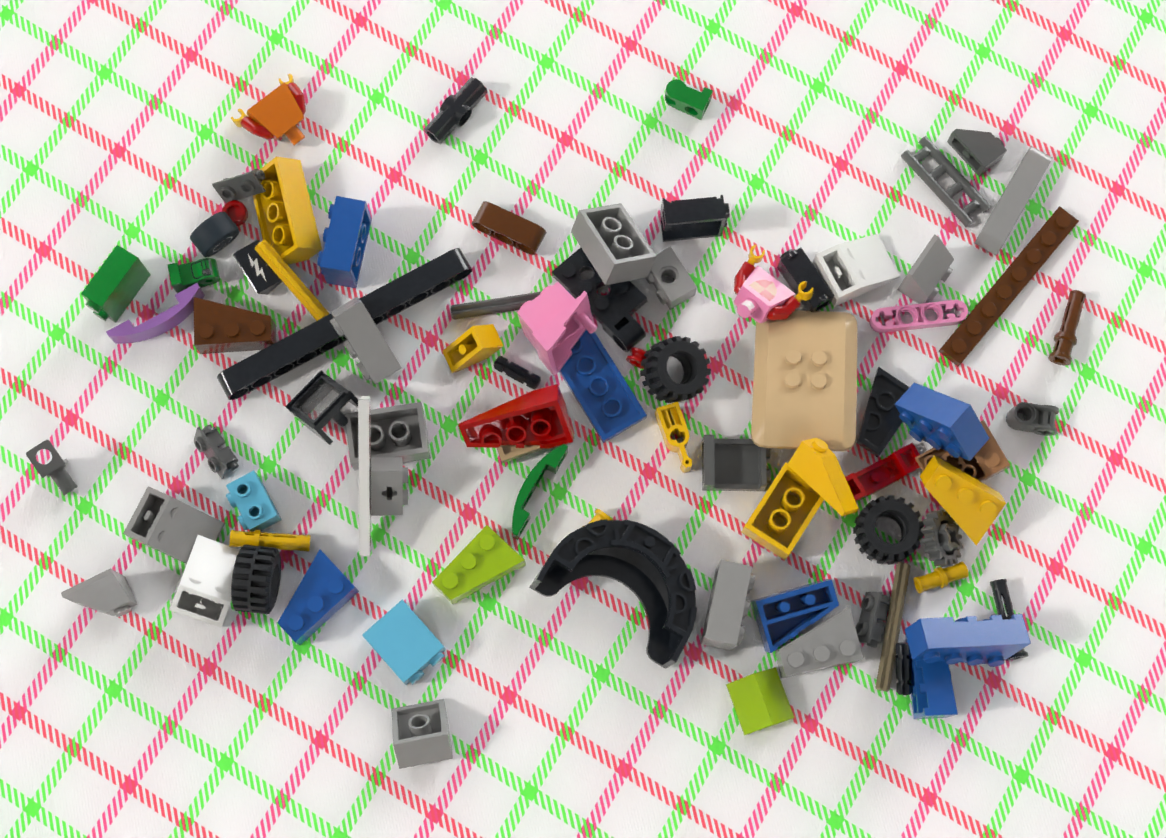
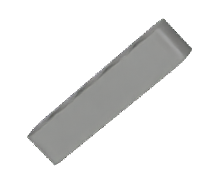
[974,146,1053,255]

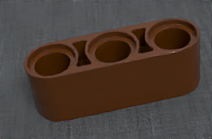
[471,201,547,255]

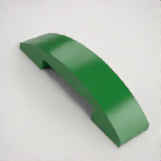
[512,444,568,540]

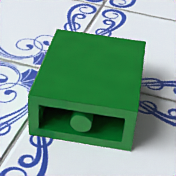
[81,245,151,323]

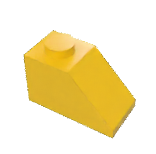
[442,324,503,373]

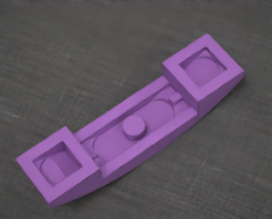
[106,283,205,344]

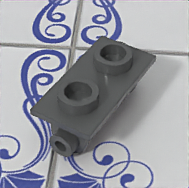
[212,169,266,204]
[194,425,239,479]
[855,591,890,648]

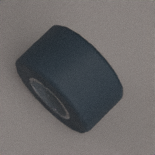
[190,212,240,257]

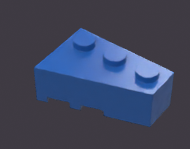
[277,549,359,645]

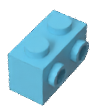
[226,470,282,532]

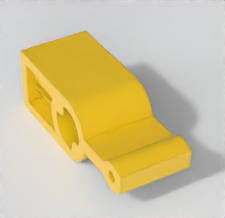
[655,401,692,473]

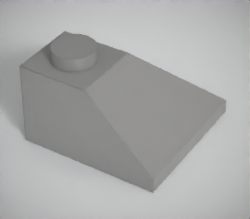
[61,568,137,617]

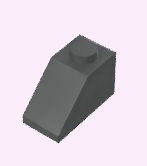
[947,129,1007,177]

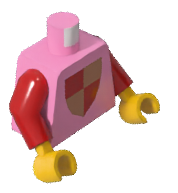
[734,245,813,323]

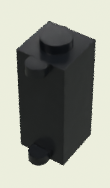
[777,247,834,312]

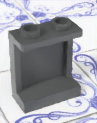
[702,435,771,491]

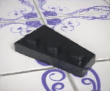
[857,367,910,457]

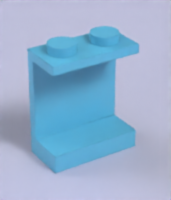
[362,599,446,685]

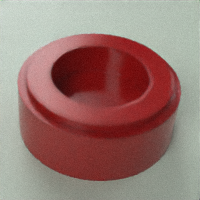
[222,200,248,226]

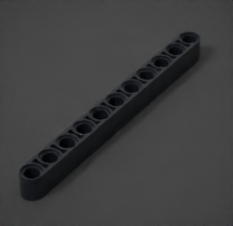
[217,248,472,400]

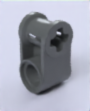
[1006,402,1059,436]

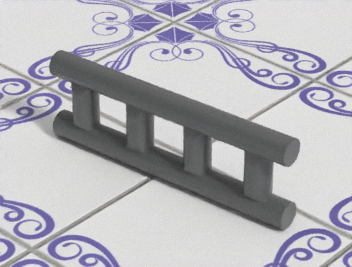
[901,136,992,227]

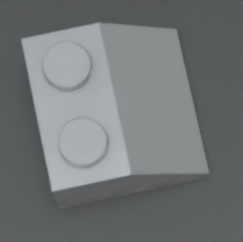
[897,234,954,304]
[391,699,453,769]

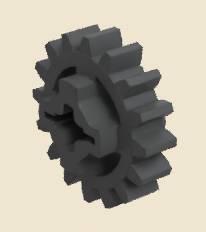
[921,510,963,567]

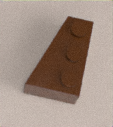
[194,297,276,354]

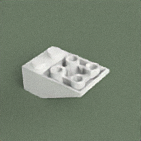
[812,234,900,307]
[169,535,240,628]

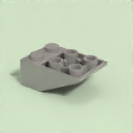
[123,486,225,564]

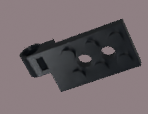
[551,247,648,353]

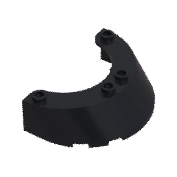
[529,519,697,669]

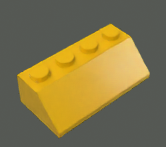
[253,156,322,265]

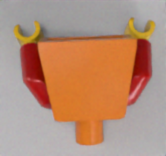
[231,74,306,146]

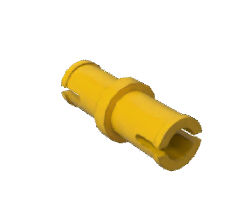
[913,561,969,593]

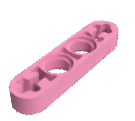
[869,300,968,333]

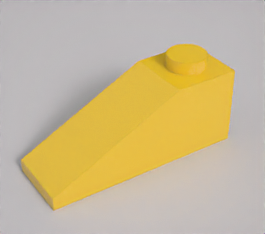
[787,438,859,516]

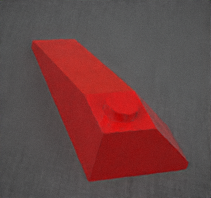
[458,384,573,449]

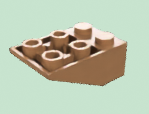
[915,420,1010,482]

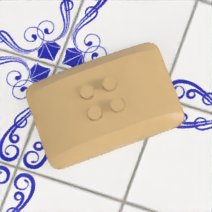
[751,310,857,451]

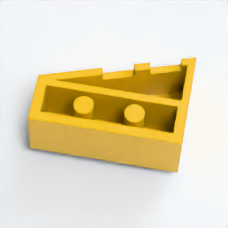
[920,455,1006,546]

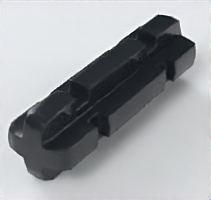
[493,356,541,390]
[896,642,912,695]

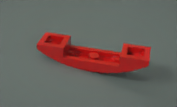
[845,442,920,502]

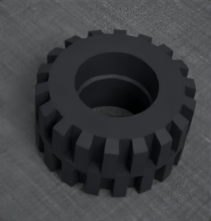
[640,336,711,403]
[853,495,924,565]
[231,545,281,614]

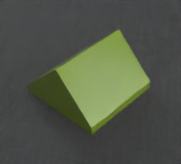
[726,667,794,736]

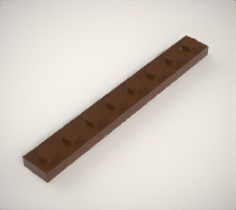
[938,206,1079,367]

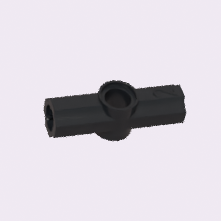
[424,77,488,145]

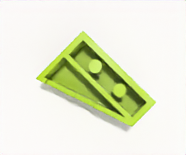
[432,525,526,604]

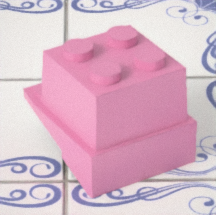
[517,282,598,376]

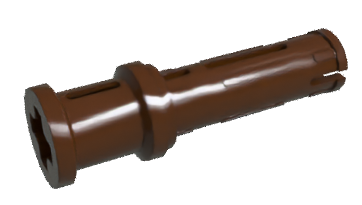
[1048,290,1086,366]

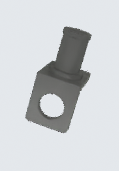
[26,440,78,496]

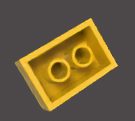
[741,462,824,560]

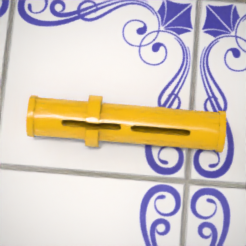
[229,529,311,552]

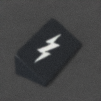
[233,240,282,295]

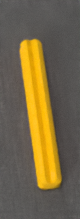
[255,240,329,321]

